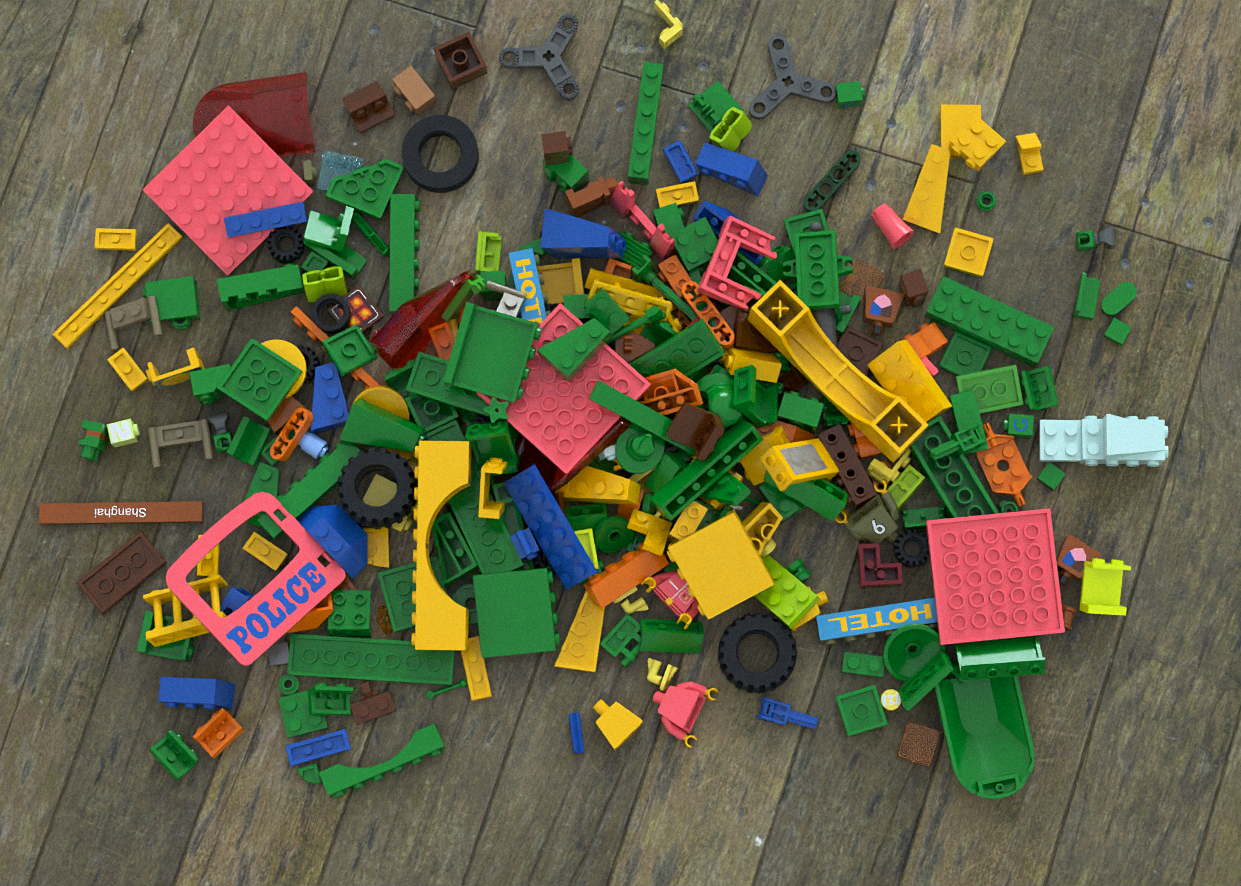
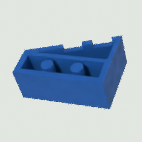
[695,143,768,196]
[311,363,350,434]
[158,677,235,710]

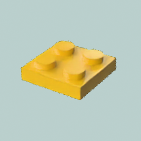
[943,227,994,278]

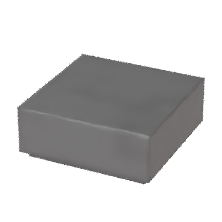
[268,642,289,667]

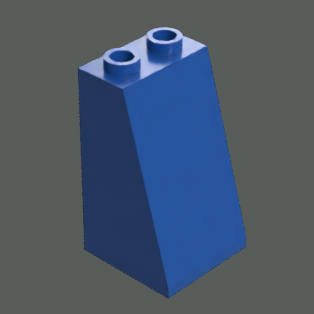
[540,209,626,259]

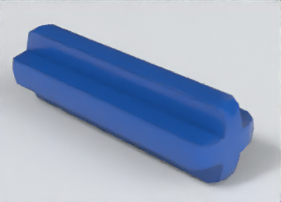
[569,712,584,754]

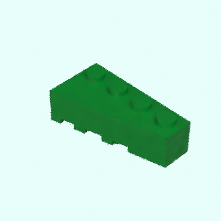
[216,264,305,311]

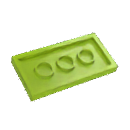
[753,555,820,629]

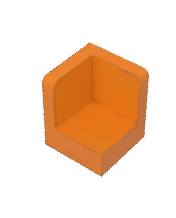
[604,258,632,279]

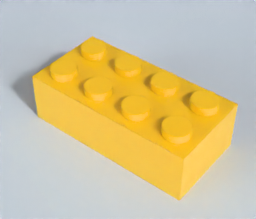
[867,339,952,423]

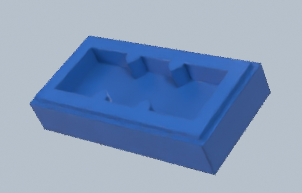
[662,140,699,184]

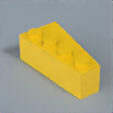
[555,463,641,505]
[742,502,783,555]

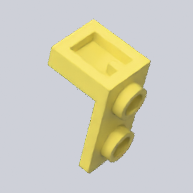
[654,0,683,49]
[866,448,912,486]

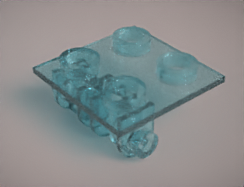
[317,151,364,191]

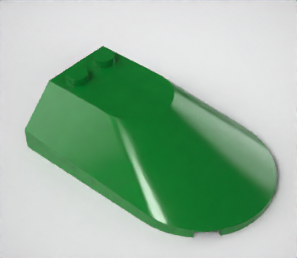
[933,676,1035,799]

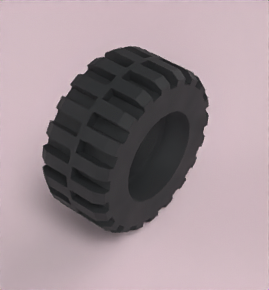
[337,448,417,529]
[718,612,797,694]

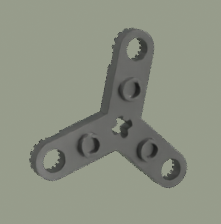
[499,13,579,101]
[749,35,836,120]

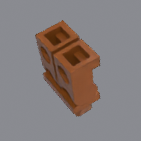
[565,176,618,218]

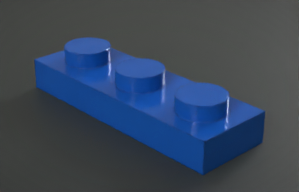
[285,729,352,767]

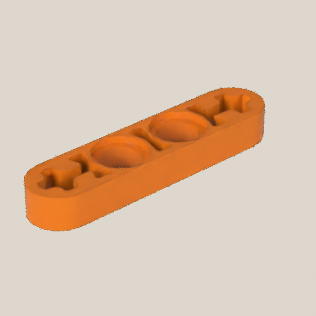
[682,281,735,349]

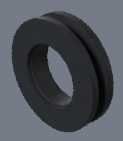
[402,115,479,193]

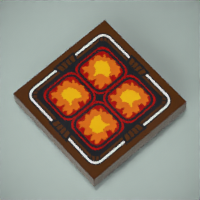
[327,285,384,333]

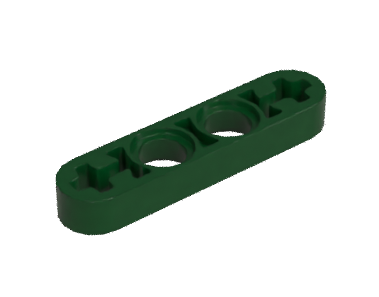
[803,150,861,212]

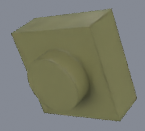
[303,160,318,185]

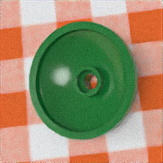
[883,624,945,682]

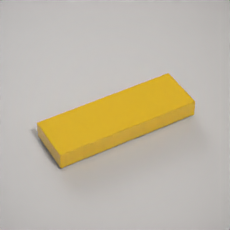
[461,636,492,701]

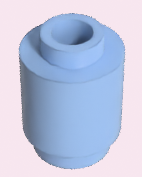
[298,431,329,460]

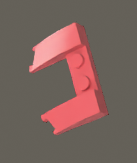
[610,181,675,262]
[697,216,777,310]

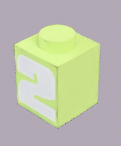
[107,419,140,447]

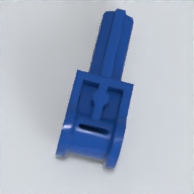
[756,697,818,729]

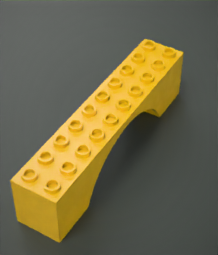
[747,280,928,463]
[411,441,472,651]

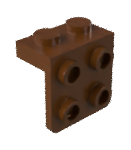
[666,403,724,461]

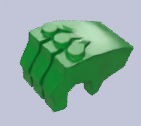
[822,395,848,427]

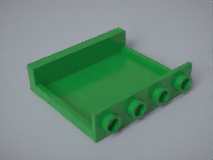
[443,302,542,404]
[473,566,560,658]
[954,635,1046,680]

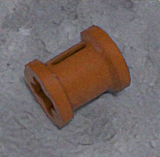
[1062,605,1077,631]

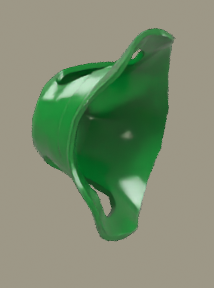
[696,374,750,434]

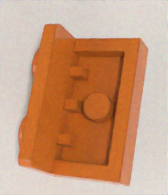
[657,255,695,301]
[193,708,244,759]

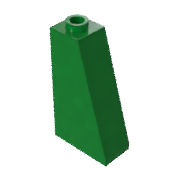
[340,398,426,452]

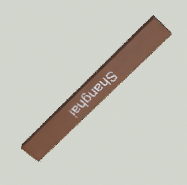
[39,501,203,525]

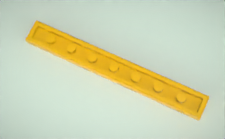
[52,223,183,350]

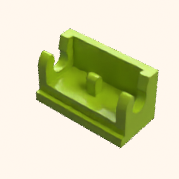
[475,231,502,275]
[887,464,925,512]

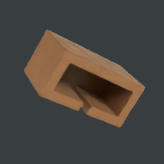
[392,66,437,115]

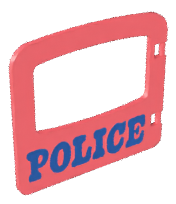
[166,492,346,666]

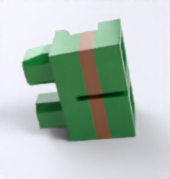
[78,420,109,462]

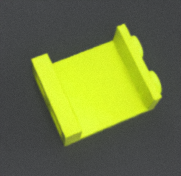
[1079,558,1131,616]

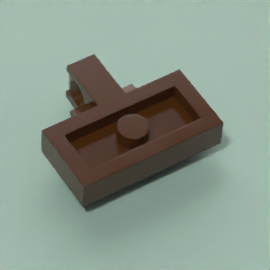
[350,682,396,725]

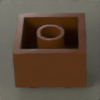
[433,32,488,90]

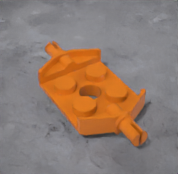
[975,422,1032,508]

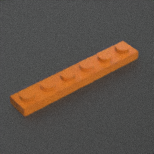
[291,306,379,389]

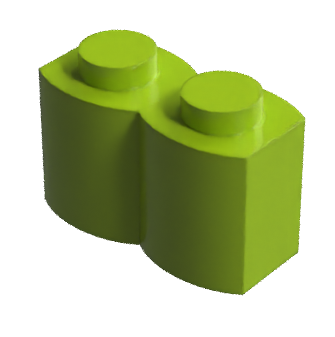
[710,107,752,152]
[302,266,348,302]

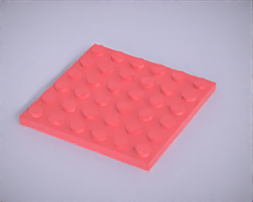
[143,105,314,276]
[476,303,651,475]
[926,508,1065,645]

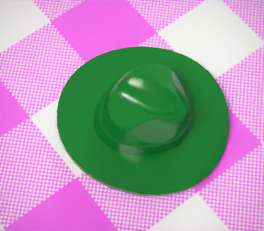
[615,423,665,474]

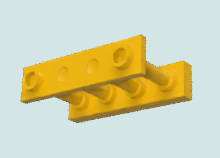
[584,268,672,322]
[143,575,228,647]

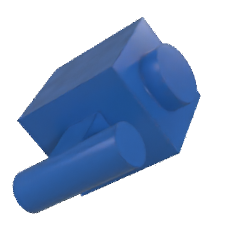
[510,528,541,561]

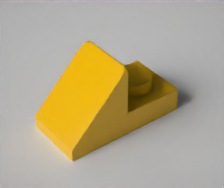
[1015,133,1044,175]

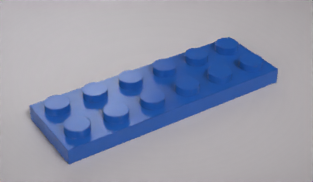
[503,464,598,590]

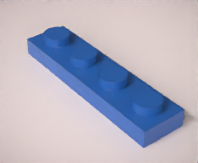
[224,202,308,238]

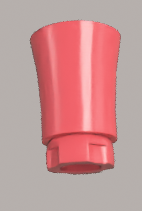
[871,203,914,249]

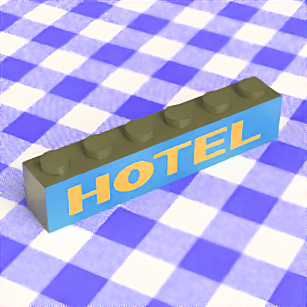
[509,248,550,324]
[815,598,938,645]

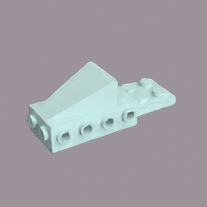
[1039,414,1168,467]

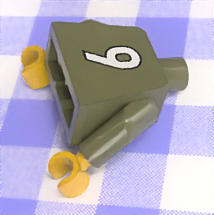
[835,479,899,544]

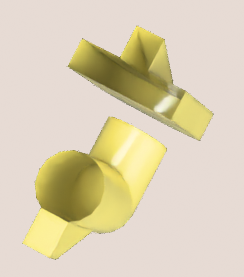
[613,586,649,615]
[647,658,678,692]

